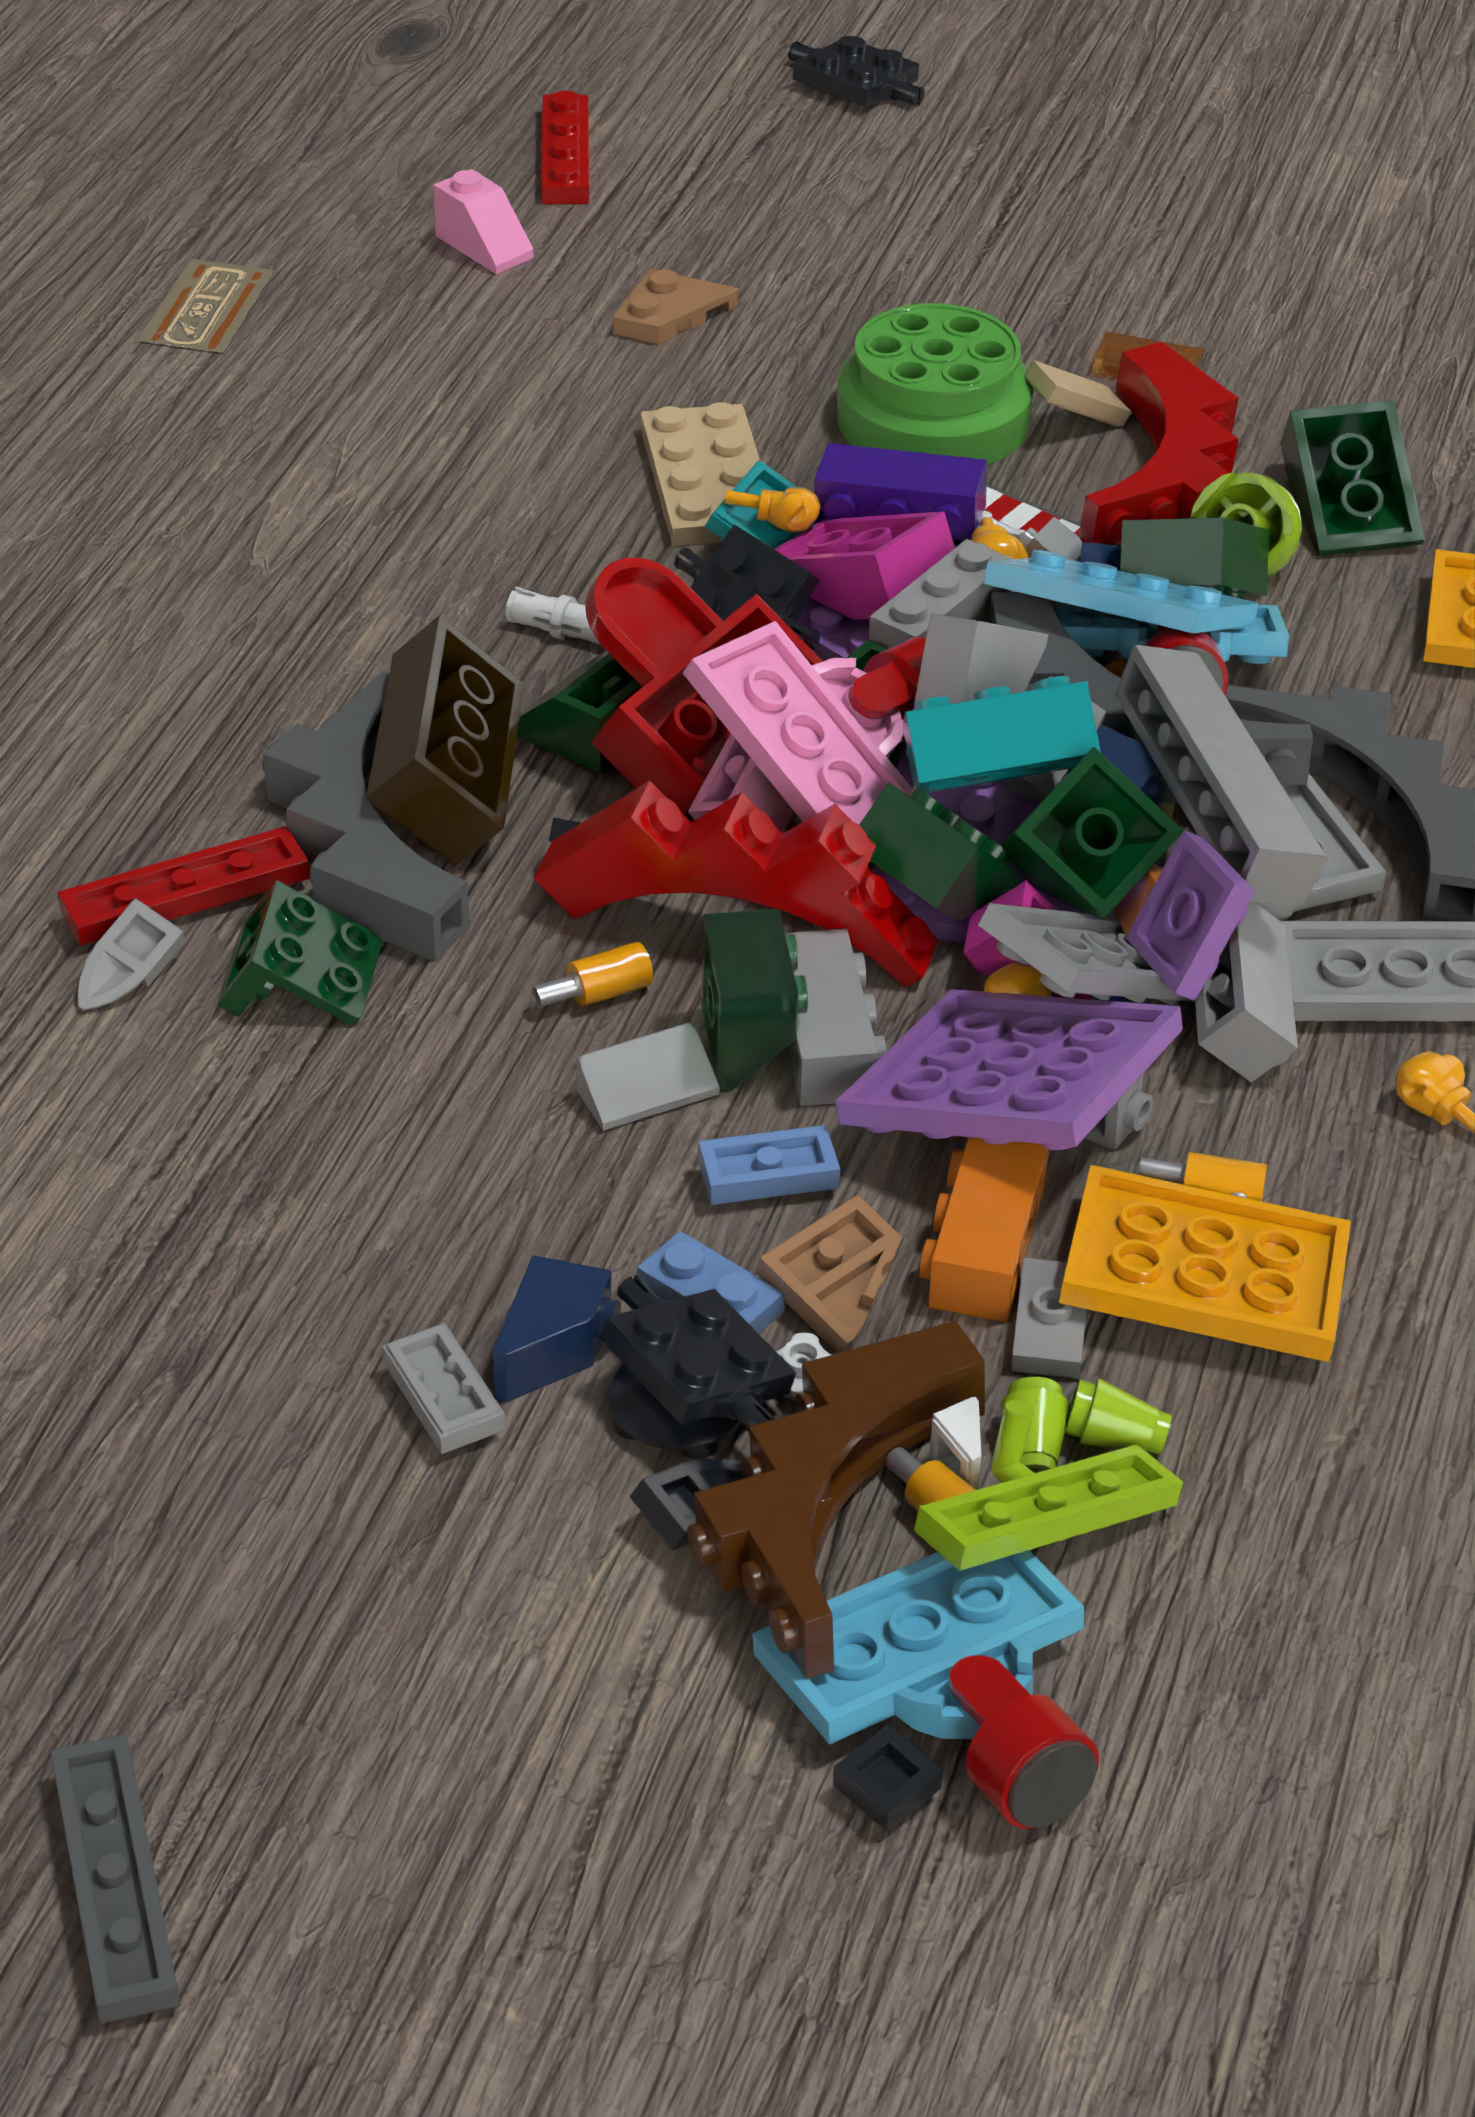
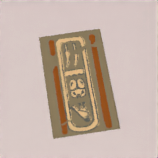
[137,259,274,353]

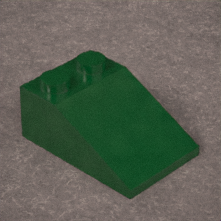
[1280,400,1425,556]

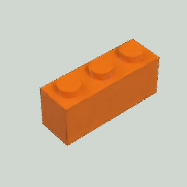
[919,1137,1049,1323]

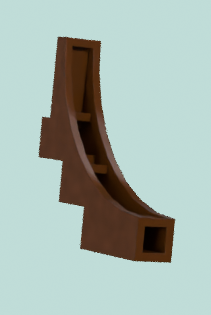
[687,1321,985,1679]

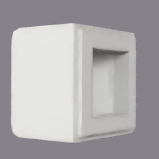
[929,1397,981,1490]

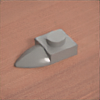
[78,898,187,1011]

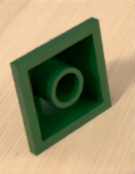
[1000,747,1184,920]

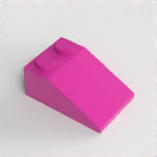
[774,511,955,620]

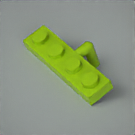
[914,1399,1183,1571]

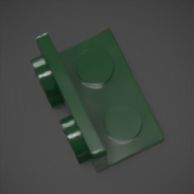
[217,880,382,1025]

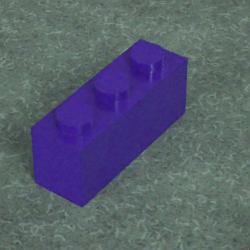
[814,443,987,541]

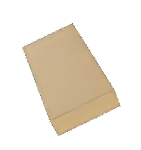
[1024,360,1132,427]

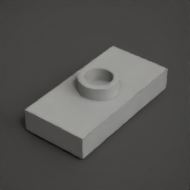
[1011,1258,1086,1379]
[382,1323,505,1454]

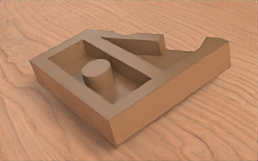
[613,269,738,344]
[756,1195,903,1353]

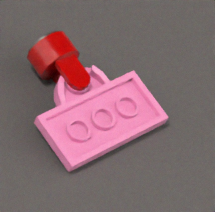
[683,621,926,824]

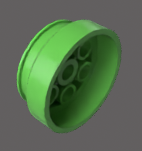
[836,303,1034,465]

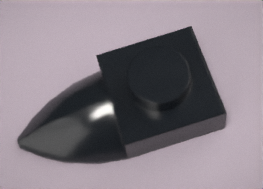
[630,1458,744,1551]

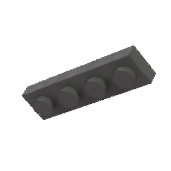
[50,1734,180,2024]

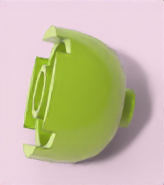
[1191,472,1302,578]

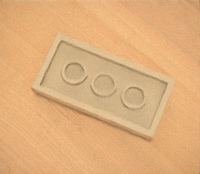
[641,402,760,547]

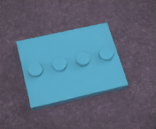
[984,550,1259,633]

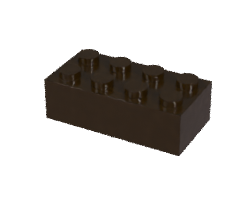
[366,615,524,866]

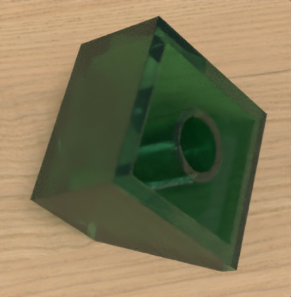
[701,909,808,1093]

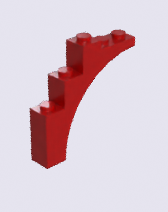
[1078,341,1239,545]
[533,780,938,988]

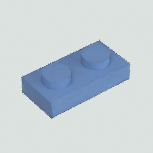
[698,1125,840,1205]
[637,1231,784,1334]

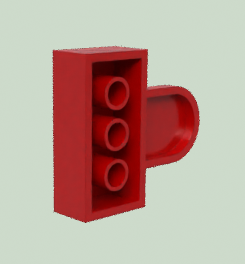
[585,558,823,816]

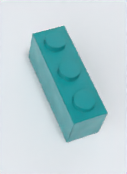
[903,676,1101,793]

